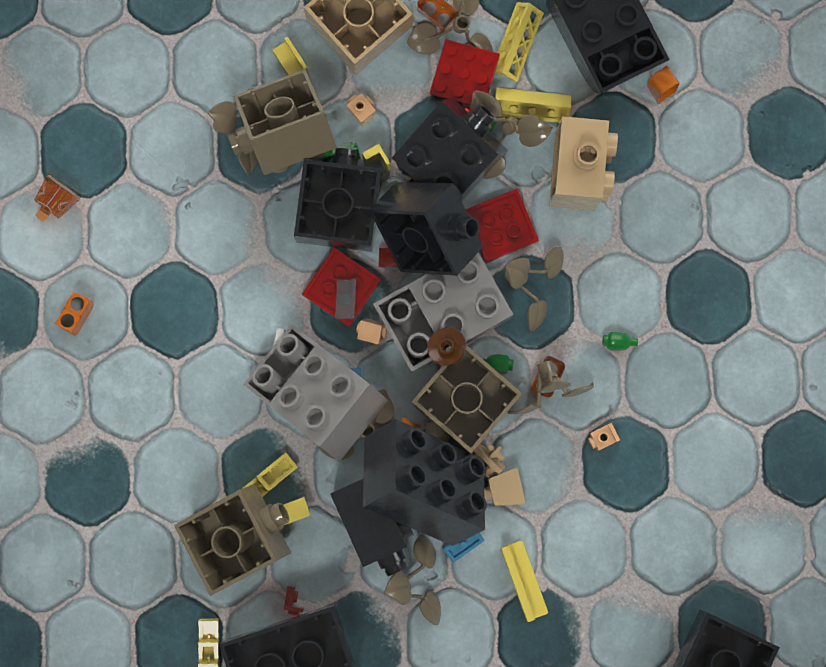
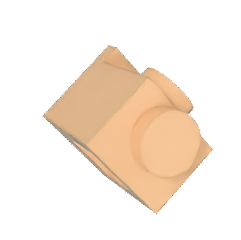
[588,423,620,451]

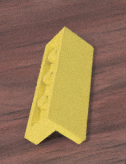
[495,87,571,123]
[501,540,548,622]

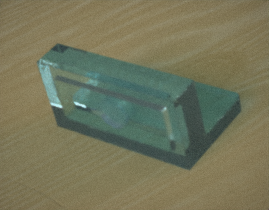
[335,279,357,319]

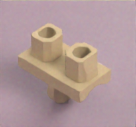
[472,443,506,478]

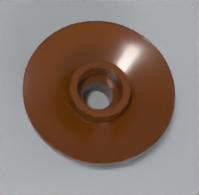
[427,327,466,366]

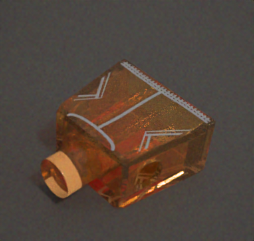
[34,173,81,222]

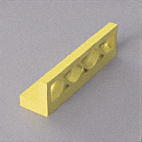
[495,2,544,82]

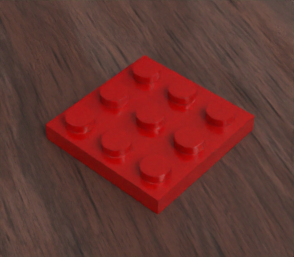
[429,39,500,106]
[465,189,539,263]
[302,248,381,327]

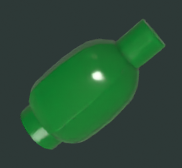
[602,332,638,351]
[483,354,514,374]

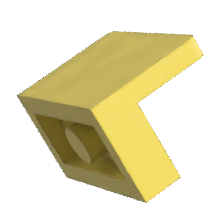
[272,36,309,75]
[362,144,391,172]

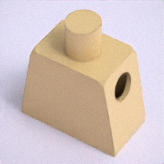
[484,468,526,506]

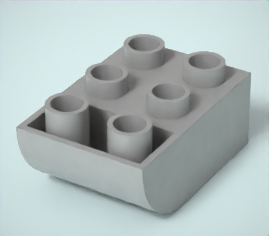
[373,253,514,372]
[243,324,388,462]

